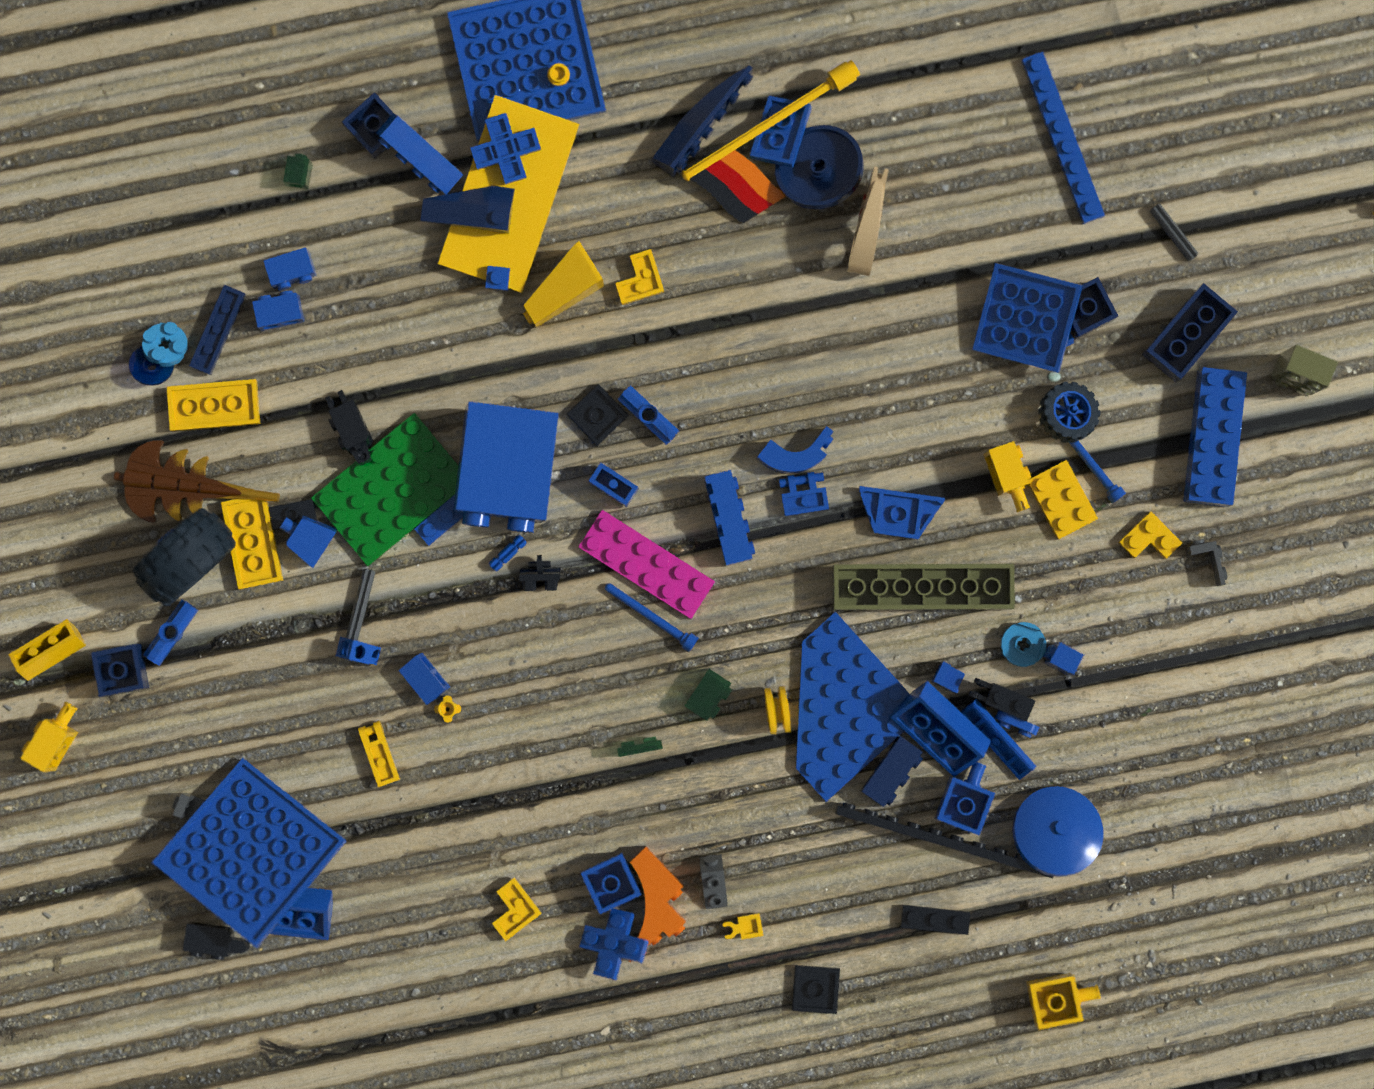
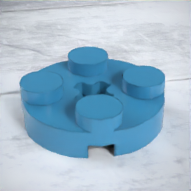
[142,322,188,367]
[1000,622,1046,667]

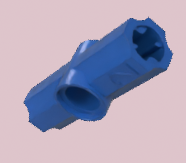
[617,385,679,445]
[143,599,199,666]

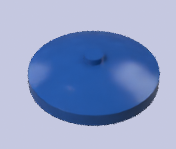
[1013,786,1103,877]

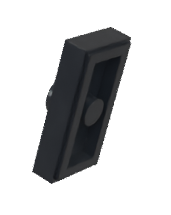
[269,499,318,530]

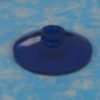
[129,345,174,386]

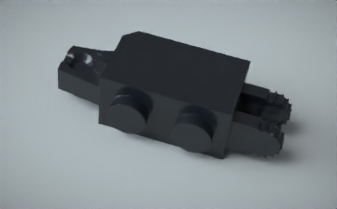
[325,390,373,466]

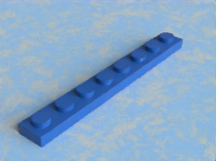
[1021,52,1105,225]

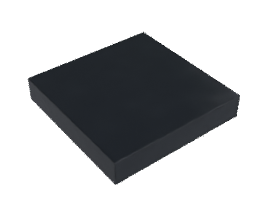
[566,384,629,447]
[792,965,840,1014]

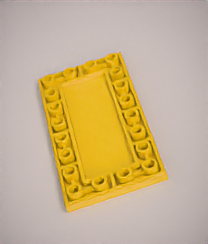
[438,95,580,293]

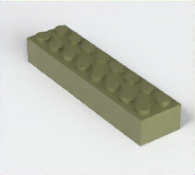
[832,564,1015,611]

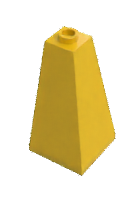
[523,241,604,328]

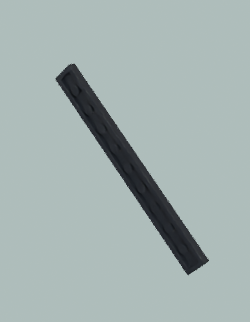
[835,802,1053,878]

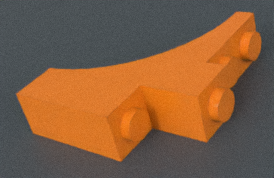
[628,846,686,963]

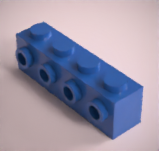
[376,113,463,194]

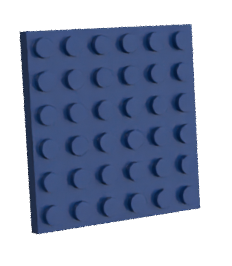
[447,0,606,142]
[152,758,346,948]

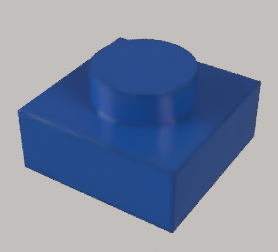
[485,266,510,291]

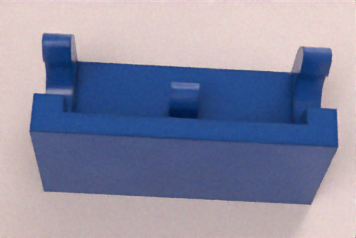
[398,653,450,705]

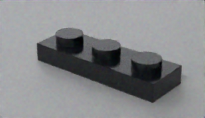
[900,904,971,935]

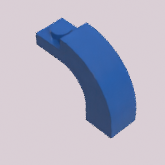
[757,426,834,474]

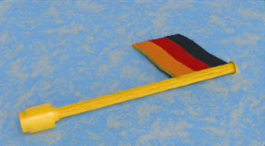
[681,60,860,223]

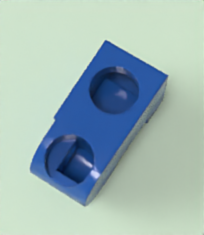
[335,637,381,665]

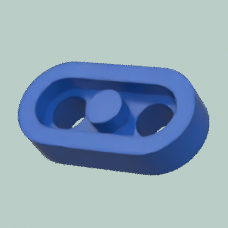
[995,710,1040,738]

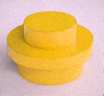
[548,63,570,86]

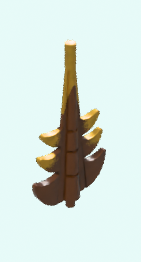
[114,440,280,523]

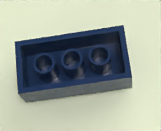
[1142,283,1238,383]

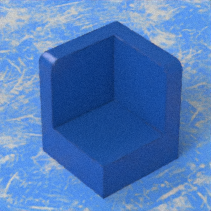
[931,661,965,694]

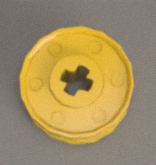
[764,686,791,735]

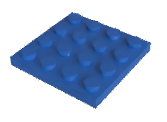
[972,263,1083,373]

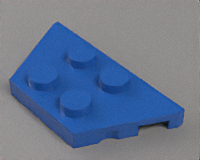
[859,486,945,540]

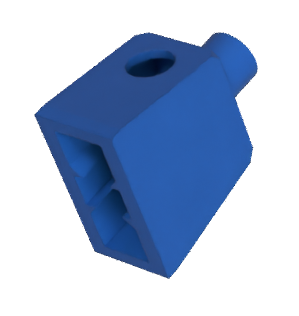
[279,516,337,568]

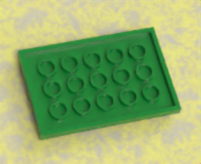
[311,413,458,567]

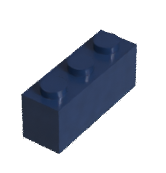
[860,736,923,807]

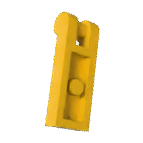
[358,720,400,787]

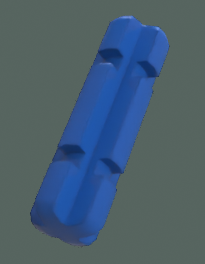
[489,535,527,571]

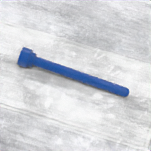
[1057,415,1126,504]
[605,583,699,652]

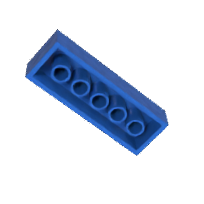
[1183,367,1247,507]

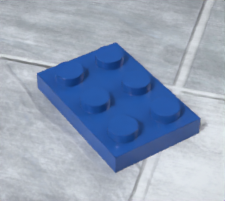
[750,96,812,168]

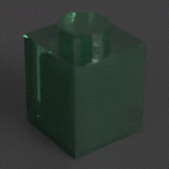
[283,154,313,190]

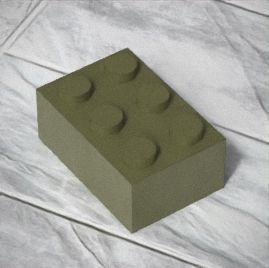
[1270,345,1338,396]

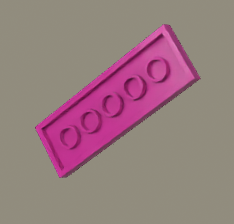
[578,510,715,619]

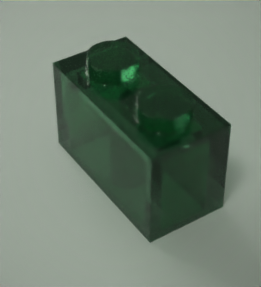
[685,669,733,721]

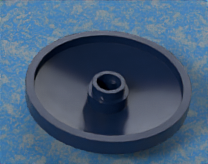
[775,125,864,210]

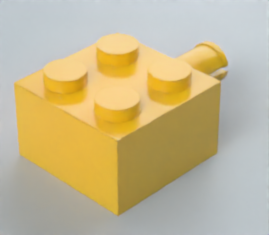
[983,441,1031,512]
[20,701,79,772]
[1026,973,1101,1030]

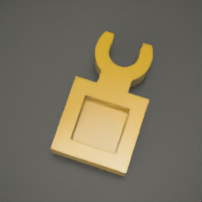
[722,913,764,940]

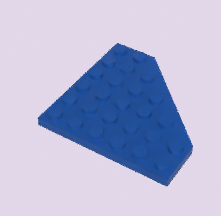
[796,612,910,802]

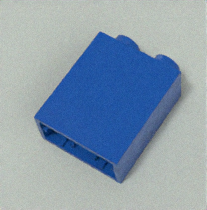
[453,401,559,533]

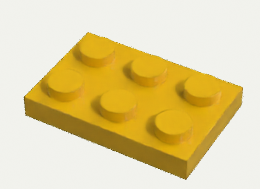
[1028,460,1098,540]

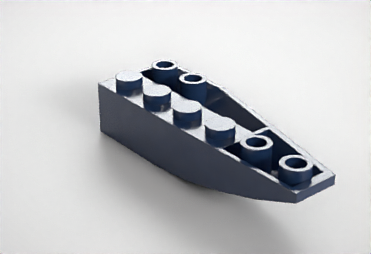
[652,65,753,178]

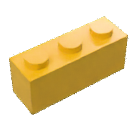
[8,619,86,681]

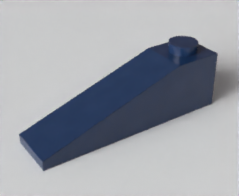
[420,186,515,233]

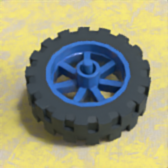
[1038,382,1101,443]

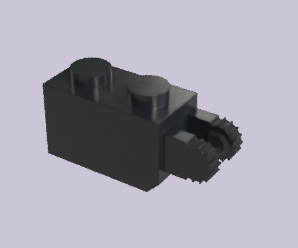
[968,678,1035,721]
[183,922,251,960]

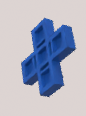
[470,113,541,185]
[579,908,649,980]

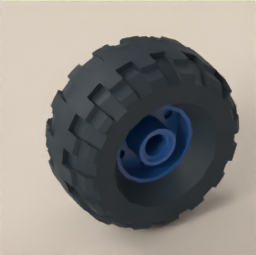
[133,508,236,606]

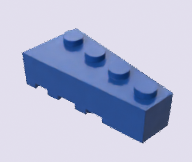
[704,470,755,566]

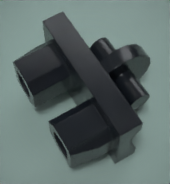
[519,555,561,591]

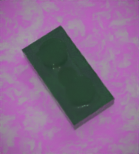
[617,736,663,757]

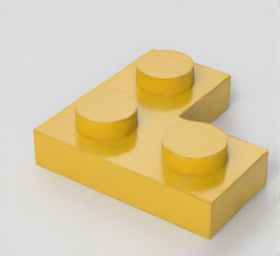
[615,249,664,305]
[1118,511,1182,559]
[492,877,542,941]

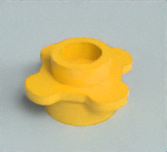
[434,696,461,723]

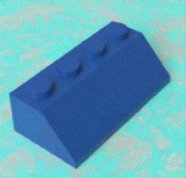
[890,681,991,777]
[269,888,333,940]

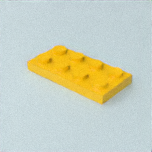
[167,379,260,432]
[221,499,284,590]

